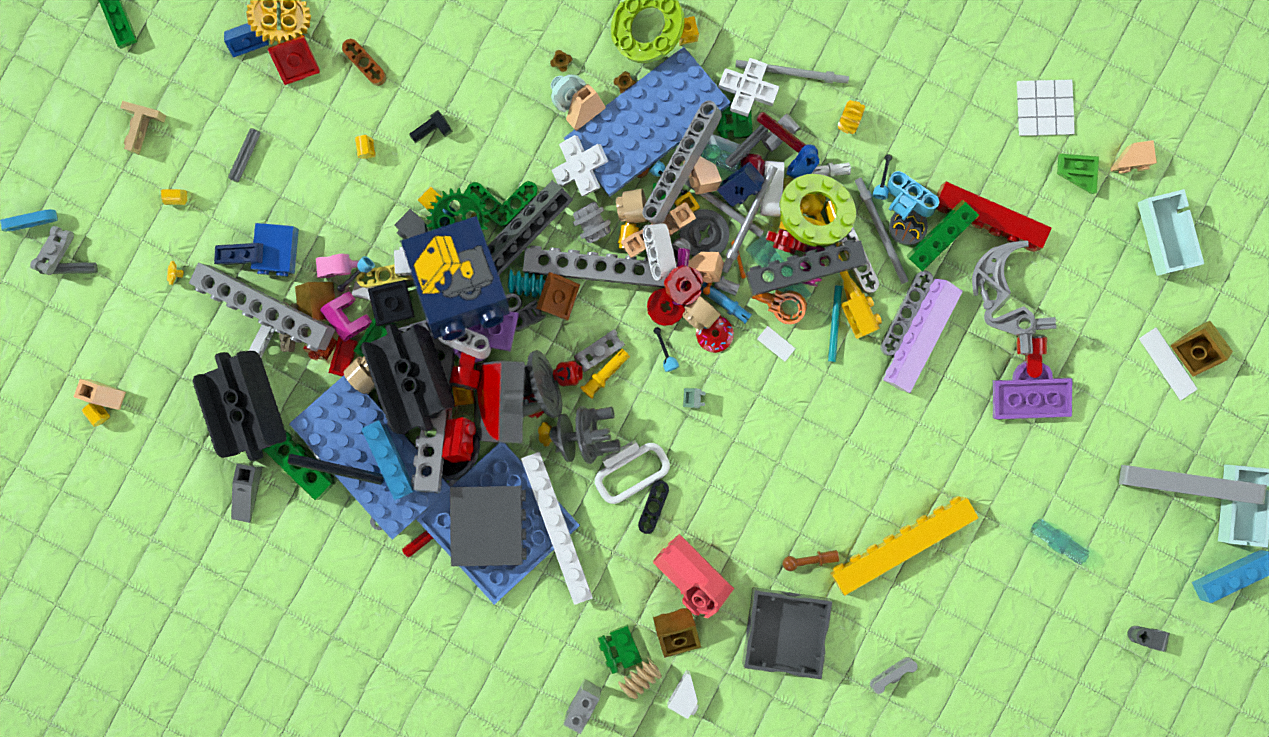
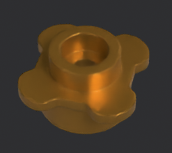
[550,50,572,72]
[613,71,636,94]

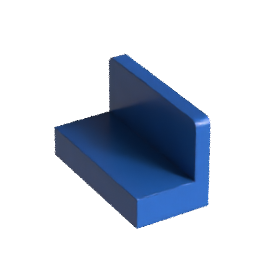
[224,23,269,58]

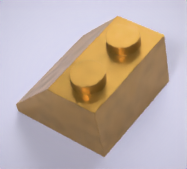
[1171,320,1233,377]
[653,608,701,658]

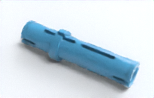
[700,282,752,324]

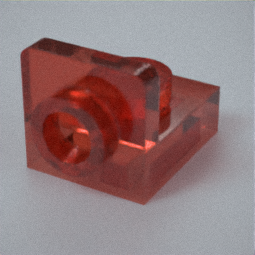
[303,337,337,361]

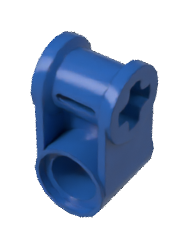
[786,144,819,179]

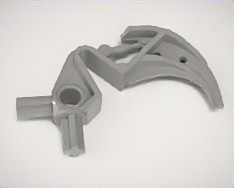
[972,241,1056,355]

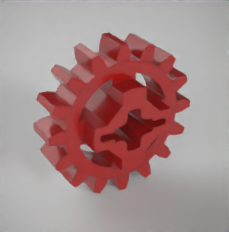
[766,229,808,254]

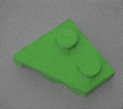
[1057,154,1099,194]

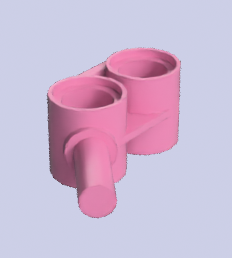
[316,254,359,278]

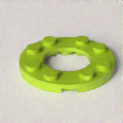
[611,0,684,63]
[779,174,856,247]

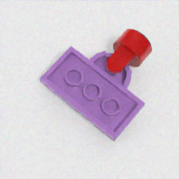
[449,312,519,390]
[993,334,1072,419]

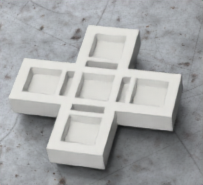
[718,58,779,117]
[552,135,608,196]

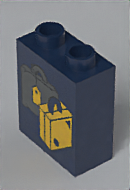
[400,216,510,341]

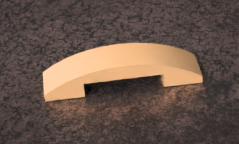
[621,202,696,258]

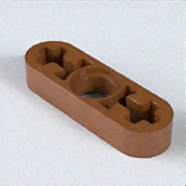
[342,39,386,86]

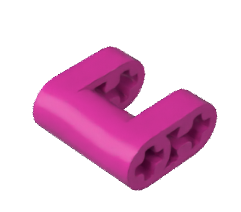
[320,292,372,341]

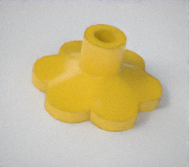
[167,261,184,285]
[538,422,552,446]

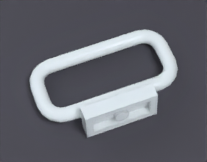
[595,440,670,504]

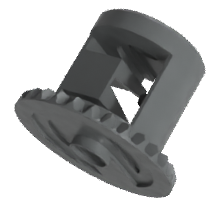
[523,350,562,418]

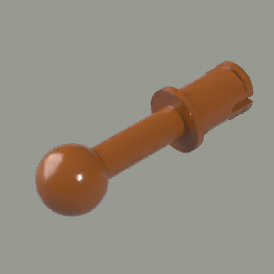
[782,550,839,571]

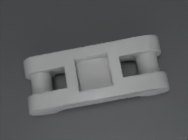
[30,226,74,275]
[574,329,625,372]
[870,657,917,694]

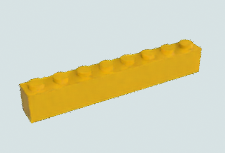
[830,496,979,596]

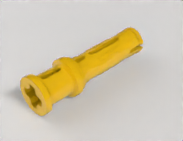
[580,348,630,399]

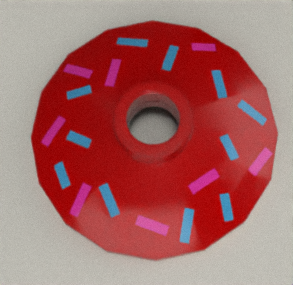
[696,316,734,353]

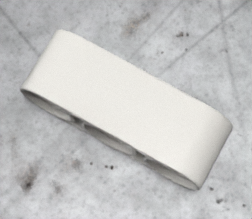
[760,161,784,217]
[643,223,677,280]
[438,328,491,359]

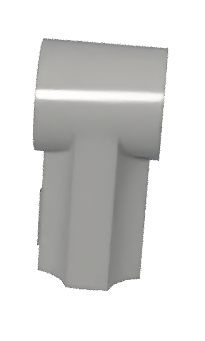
[761,113,800,152]

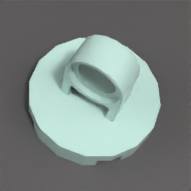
[551,75,586,112]

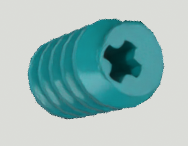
[508,270,545,298]

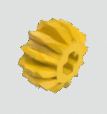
[838,100,865,134]

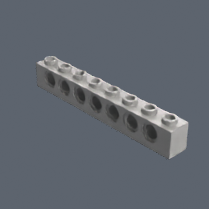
[523,246,677,288]
[189,262,335,351]
[411,335,455,493]

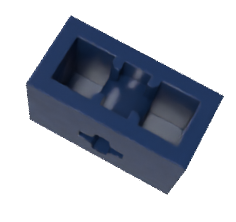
[717,162,765,207]

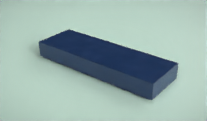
[214,243,263,265]

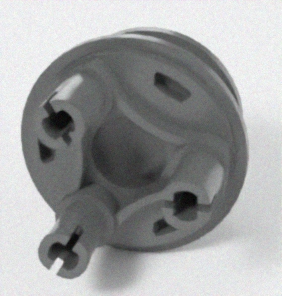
[549,406,621,464]

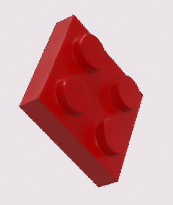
[268,35,320,85]

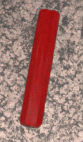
[402,531,434,557]

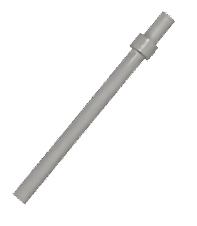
[735,60,849,84]
[722,165,778,273]
[675,177,764,237]
[855,177,909,284]

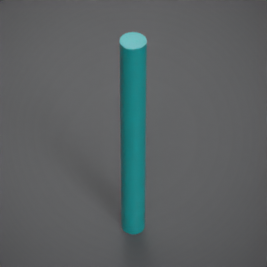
[828,285,842,362]

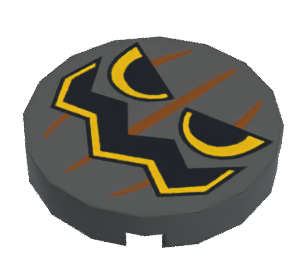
[889,210,928,245]

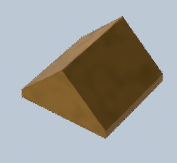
[295,282,335,322]

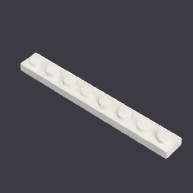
[521,452,593,605]

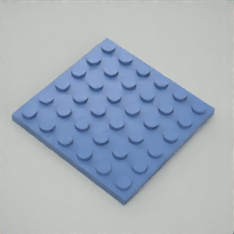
[416,443,580,605]

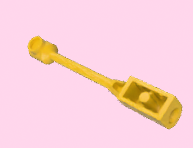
[800,193,882,339]

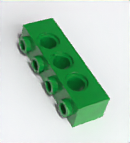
[906,200,979,272]
[263,431,336,501]

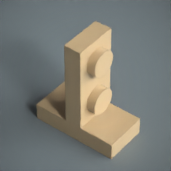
[120,101,166,155]

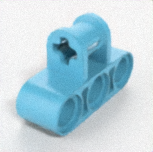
[887,171,939,220]

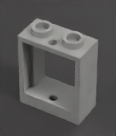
[563,679,601,734]

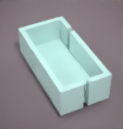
[1137,189,1204,276]
[1218,464,1269,547]

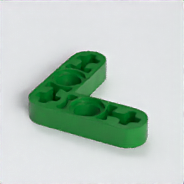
[467,181,538,227]

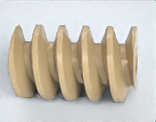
[618,657,662,699]

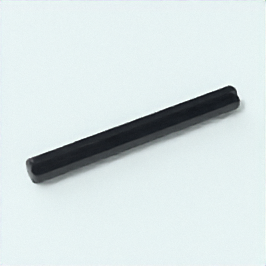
[287,454,384,485]

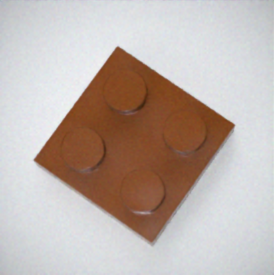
[536,272,580,320]

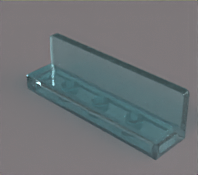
[746,235,811,309]

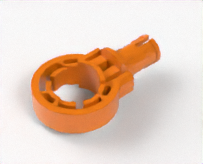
[752,290,807,324]

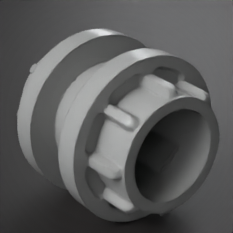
[573,202,611,243]

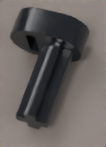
[409,110,453,143]

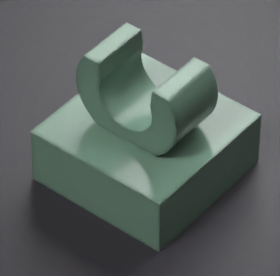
[683,388,706,408]

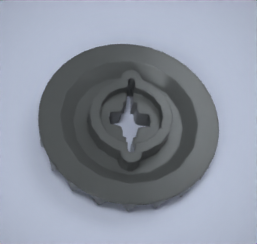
[680,209,729,256]

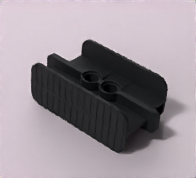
[361,324,455,434]
[192,351,287,461]

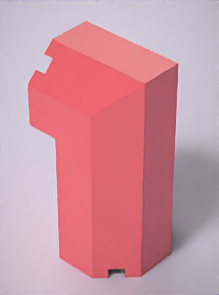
[653,534,734,618]

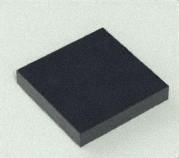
[368,280,415,327]

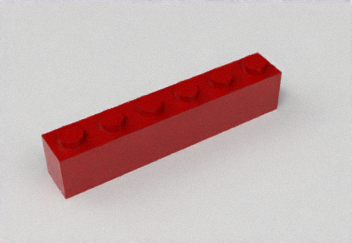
[936,181,1052,252]

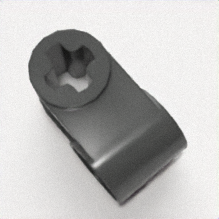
[515,300,546,332]
[1127,626,1170,652]

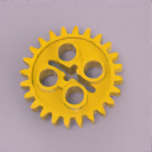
[246,0,311,45]

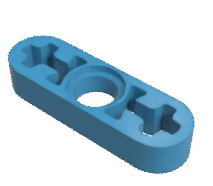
[0,209,58,232]

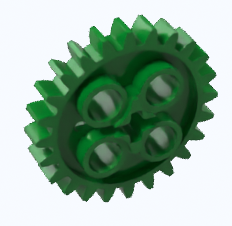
[426,188,489,236]

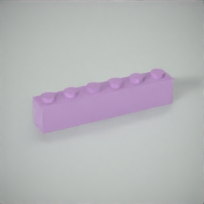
[883,279,963,393]

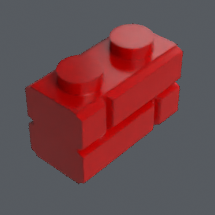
[442,417,476,463]

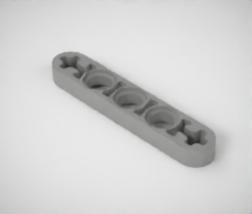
[880,270,933,356]

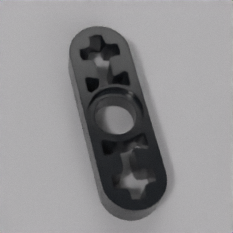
[638,480,669,534]

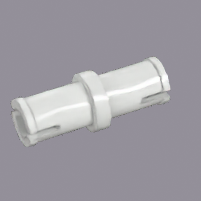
[812,162,851,178]

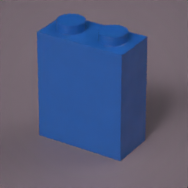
[251,223,299,277]

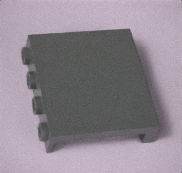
[450,485,527,566]

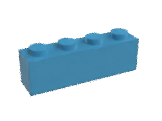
[361,420,415,501]
[1192,550,1269,603]

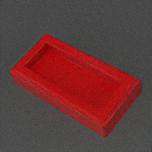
[328,336,358,377]

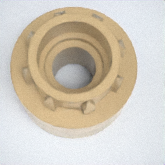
[616,189,648,224]
[683,295,721,331]
[344,357,375,394]

